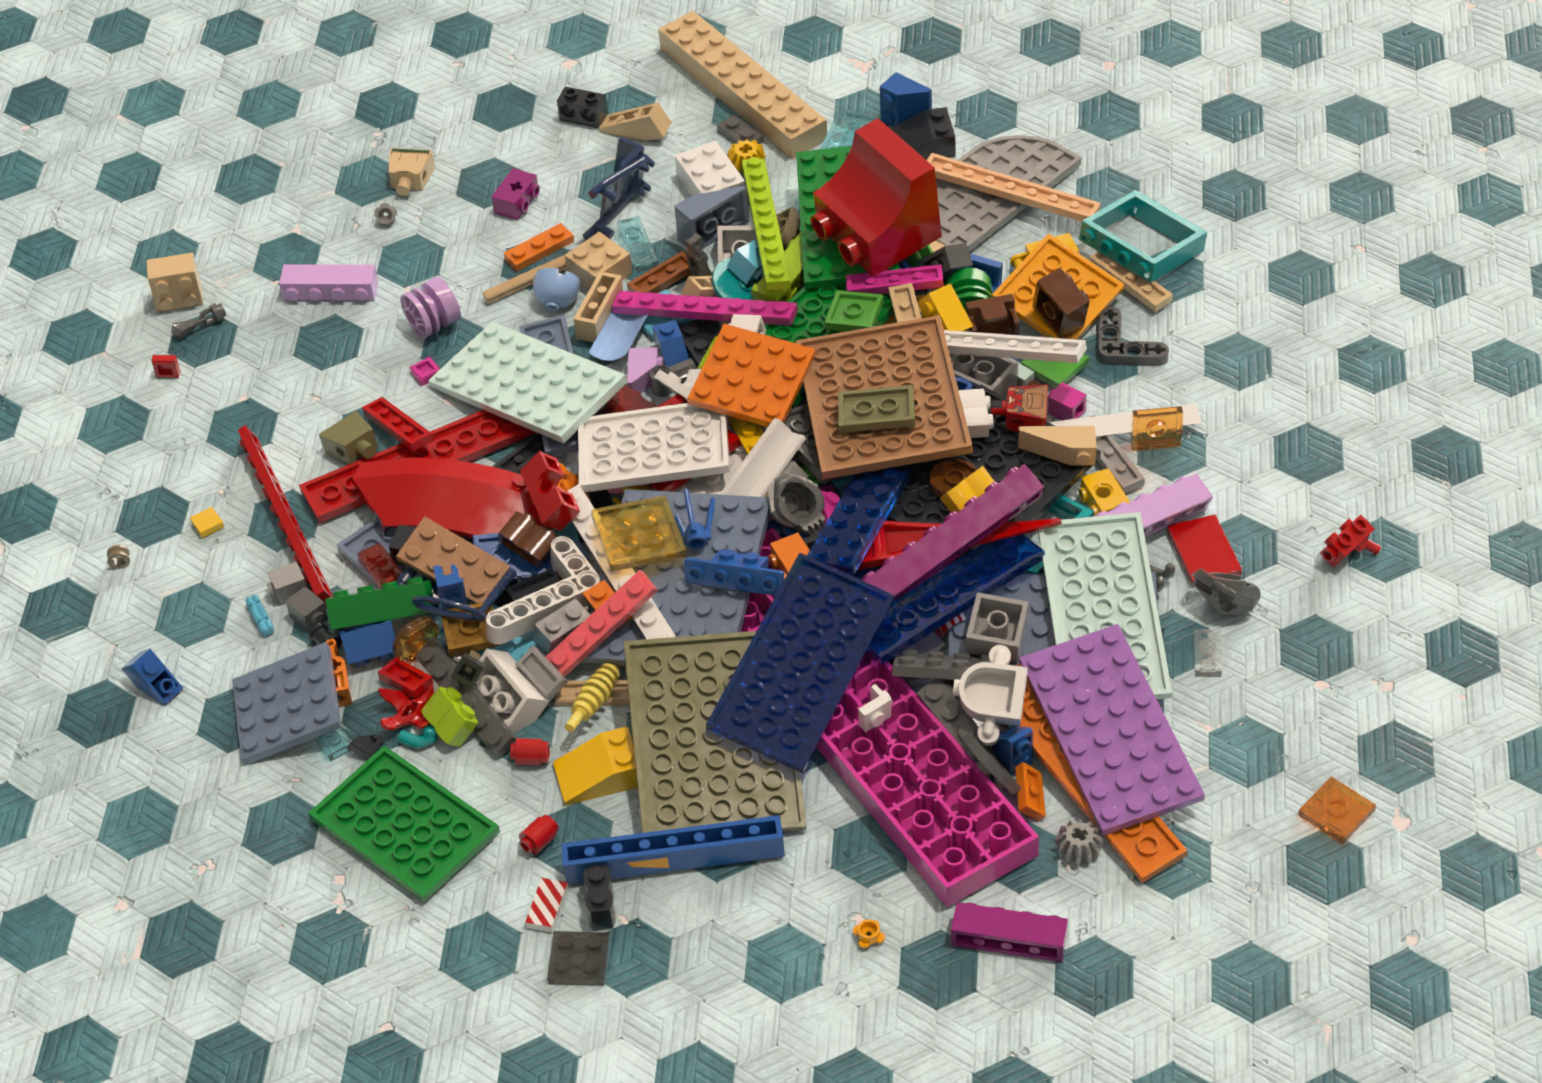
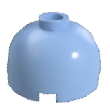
[533,268,581,311]

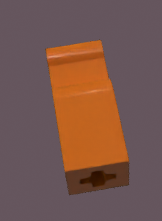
[326,639,353,707]

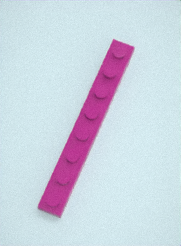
[612,291,798,326]

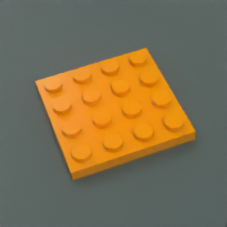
[992,233,1125,340]

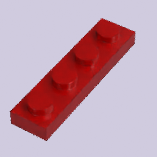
[362,397,434,452]

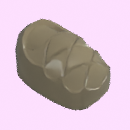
[776,206,801,251]

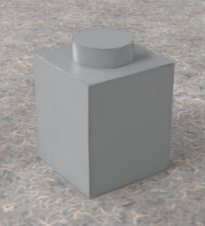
[266,562,307,606]

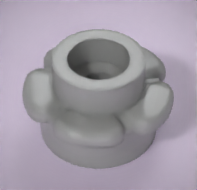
[374,203,397,226]

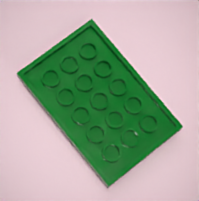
[308,745,500,902]

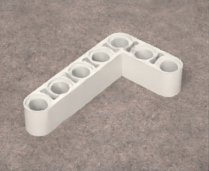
[486,536,600,644]

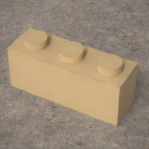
[573,271,623,343]

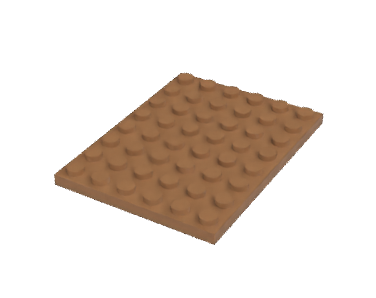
[796,315,973,479]

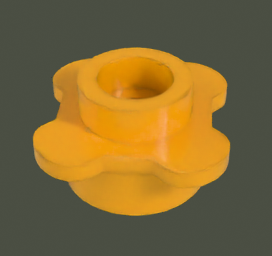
[853,919,885,948]

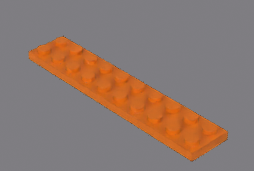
[1011,664,1187,883]

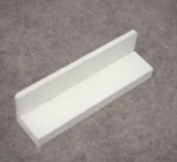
[720,418,806,497]

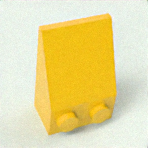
[553,726,638,806]

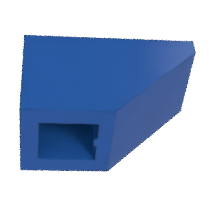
[121,649,183,705]
[992,726,1033,775]

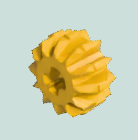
[727,139,766,173]

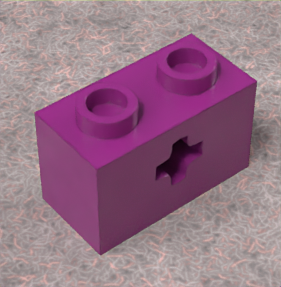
[491,168,540,220]

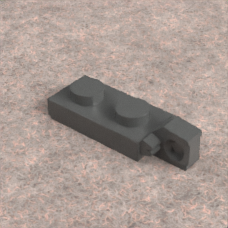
[684,233,712,276]

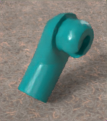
[398,726,438,749]

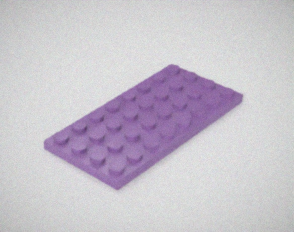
[1019,624,1205,836]

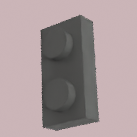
[717,115,764,144]

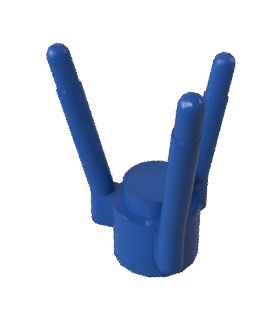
[674,489,715,549]

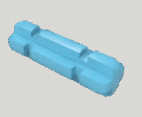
[245,594,275,637]

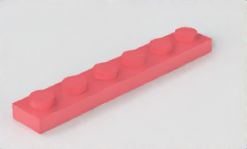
[546,570,658,677]

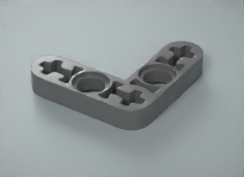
[1098,307,1169,366]

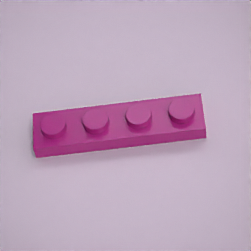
[846,265,944,294]

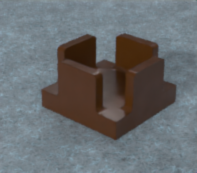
[966,294,1020,336]

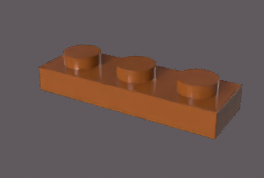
[627,251,690,293]

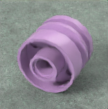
[400,276,461,338]

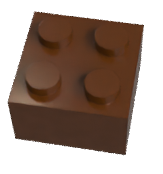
[1032,268,1090,339]

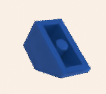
[653,320,689,367]

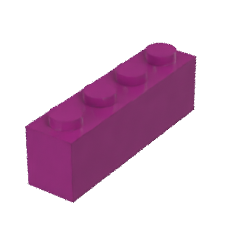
[951,902,1068,963]

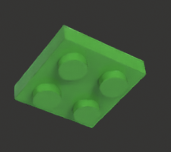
[824,290,884,332]

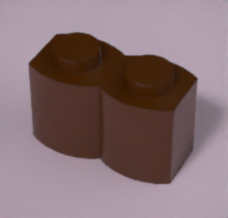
[498,511,556,568]

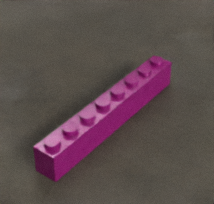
[860,464,1044,615]

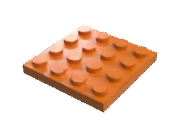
[687,323,816,427]

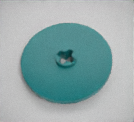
[712,258,764,300]

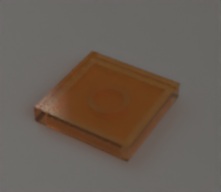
[1131,406,1183,451]
[1298,776,1376,844]

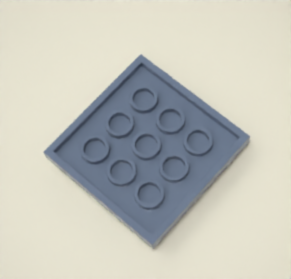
[232,642,342,765]

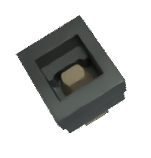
[451,649,485,688]

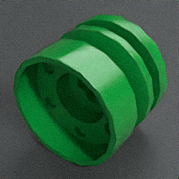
[943,268,993,312]

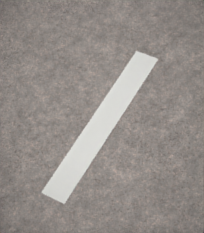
[1049,404,1202,437]

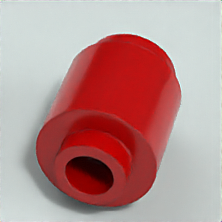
[510,738,550,765]
[519,815,559,854]

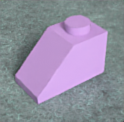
[627,347,663,400]

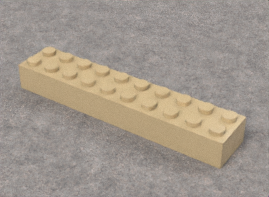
[658,11,828,160]

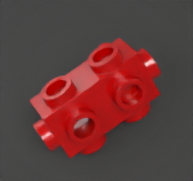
[1320,514,1381,568]

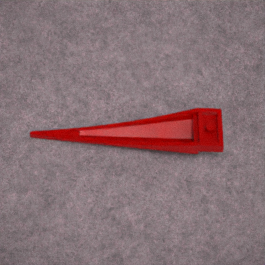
[852,518,1062,570]

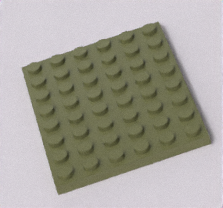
[624,629,807,833]

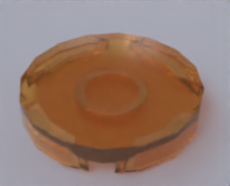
[392,616,439,662]

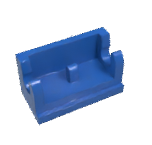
[433,564,468,610]

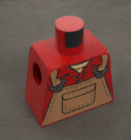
[991,385,1048,432]

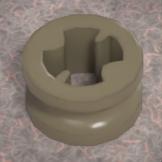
[107,545,130,569]

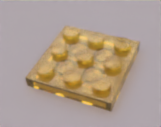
[591,495,686,572]

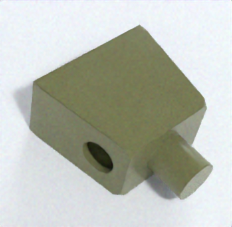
[319,411,378,464]

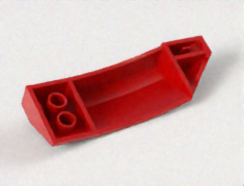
[352,458,545,538]

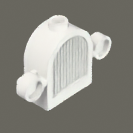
[953,645,1028,746]

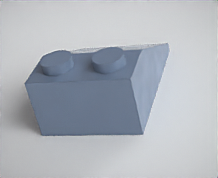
[674,186,749,249]

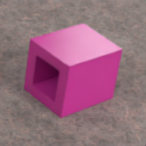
[1047,382,1087,421]

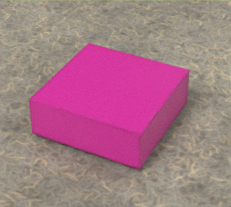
[409,357,440,386]

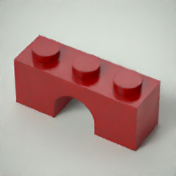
[520,451,580,531]

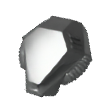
[767,474,825,536]
[1192,568,1261,615]

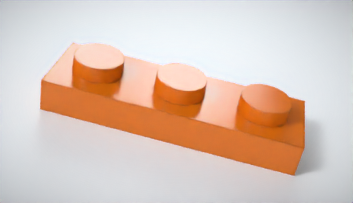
[503,223,574,272]

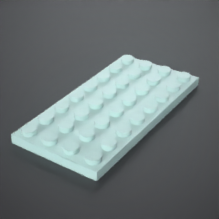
[428,322,628,444]
[1038,512,1172,699]

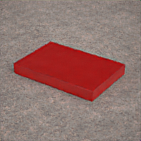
[1167,514,1242,587]

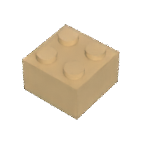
[565,232,633,291]
[146,253,203,312]

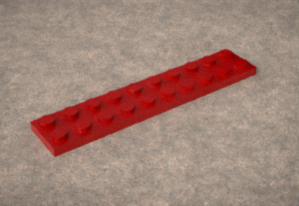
[299,410,537,523]

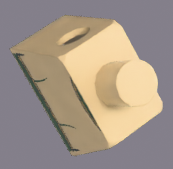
[389,148,435,196]

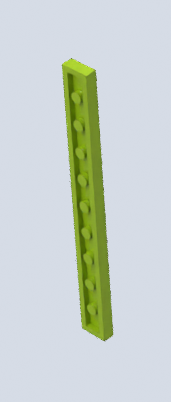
[742,157,790,290]

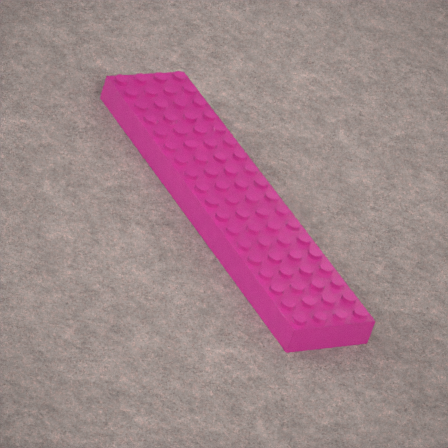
[741,528,1039,907]

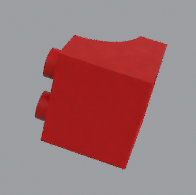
[810,118,942,277]

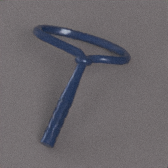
[411,568,517,622]

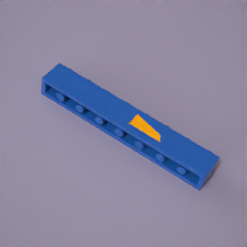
[561,815,785,885]

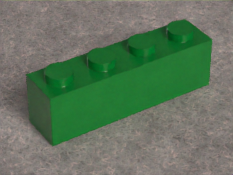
[325,577,435,629]

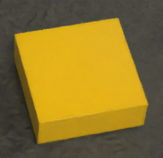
[190,507,224,538]

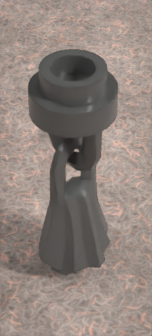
[171,303,226,340]

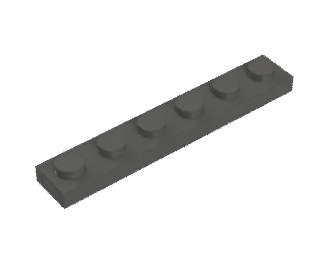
[415,637,517,758]

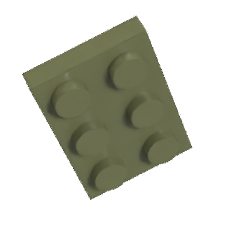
[838,385,915,433]

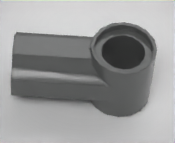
[650,359,696,397]

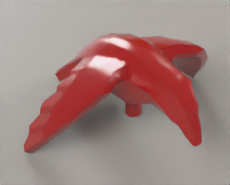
[378,684,434,730]

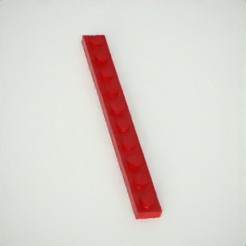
[238,425,333,607]

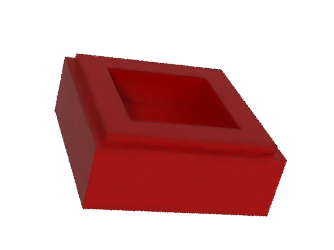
[151,355,181,378]

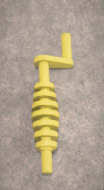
[565,663,621,732]

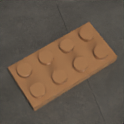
[396,516,510,604]

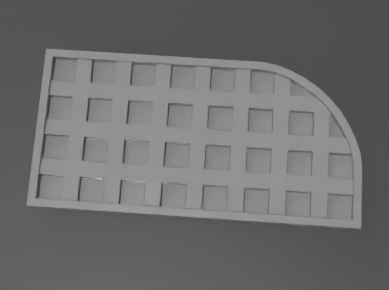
[936,135,1082,252]

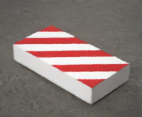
[525,878,569,933]

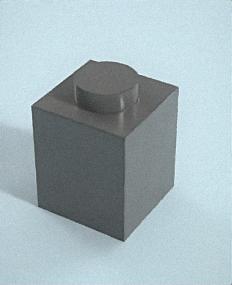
[285,587,328,633]

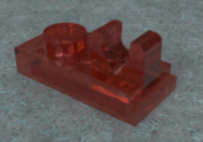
[357,542,402,588]

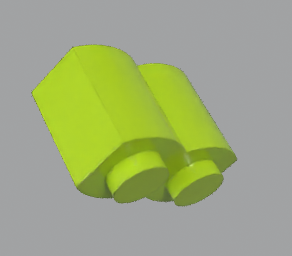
[421,686,478,747]

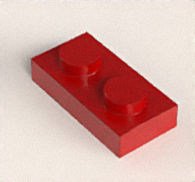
[378,657,434,699]

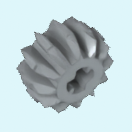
[1056,818,1103,866]

